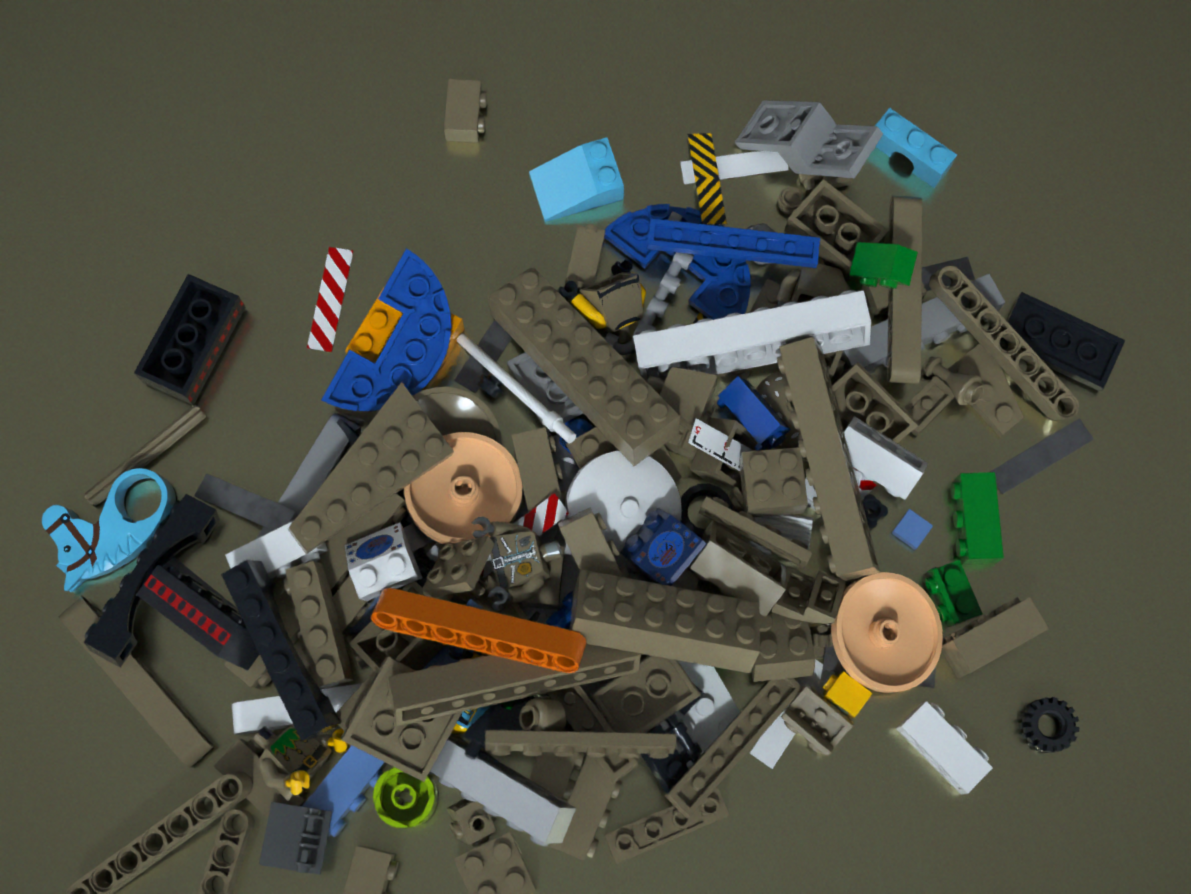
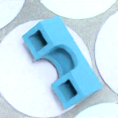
[875,108,957,188]

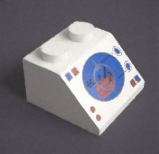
[344,522,422,601]

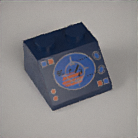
[620,508,707,586]

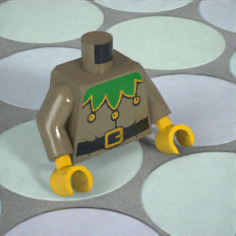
[253,726,347,801]

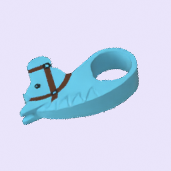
[42,468,176,592]

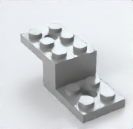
[735,100,883,178]

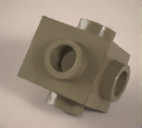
[447,799,496,846]

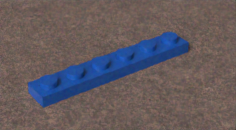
[647,218,820,268]

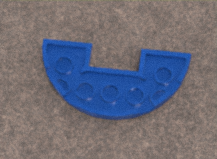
[604,204,751,320]
[321,248,451,411]

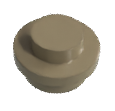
[777,187,805,215]

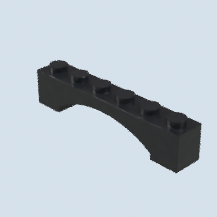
[83,494,220,668]
[221,560,341,741]

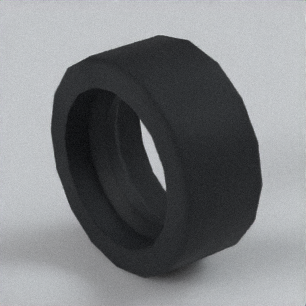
[680,483,733,537]

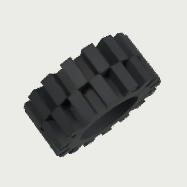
[1019,697,1080,753]

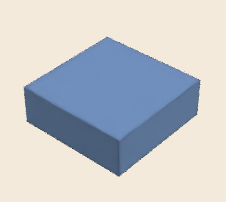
[892,509,933,550]

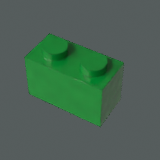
[849,242,918,289]

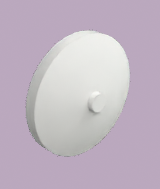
[565,451,681,569]

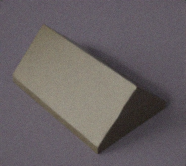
[832,362,919,443]

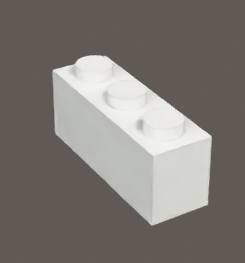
[844,416,928,500]
[225,521,328,579]
[896,701,993,794]

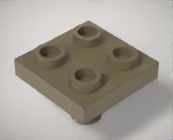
[421,536,495,598]

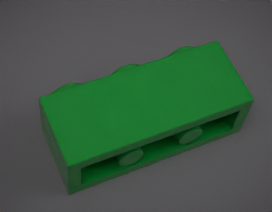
[950,472,1004,564]

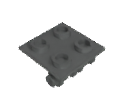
[259,802,333,875]

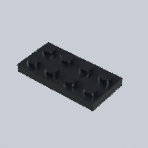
[1000,292,1125,392]

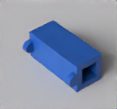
[717,376,791,451]

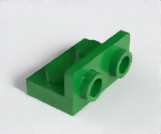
[924,560,983,628]

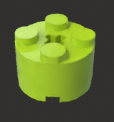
[373,767,438,828]

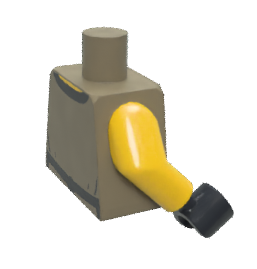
[557,259,646,343]

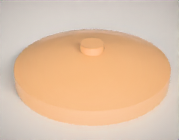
[404,432,523,545]
[831,572,943,693]

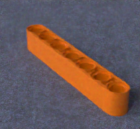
[371,588,587,673]

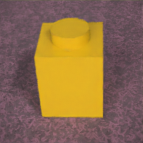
[822,671,873,719]

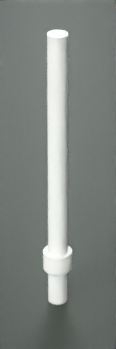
[457,333,576,443]

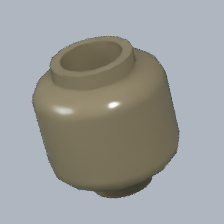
[520,698,567,732]

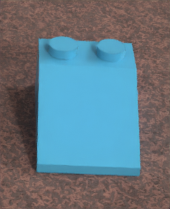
[529,137,624,222]

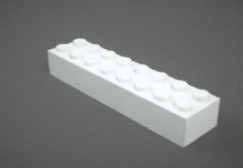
[633,290,871,382]

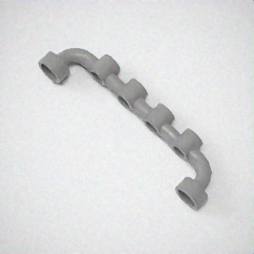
[605,211,694,355]

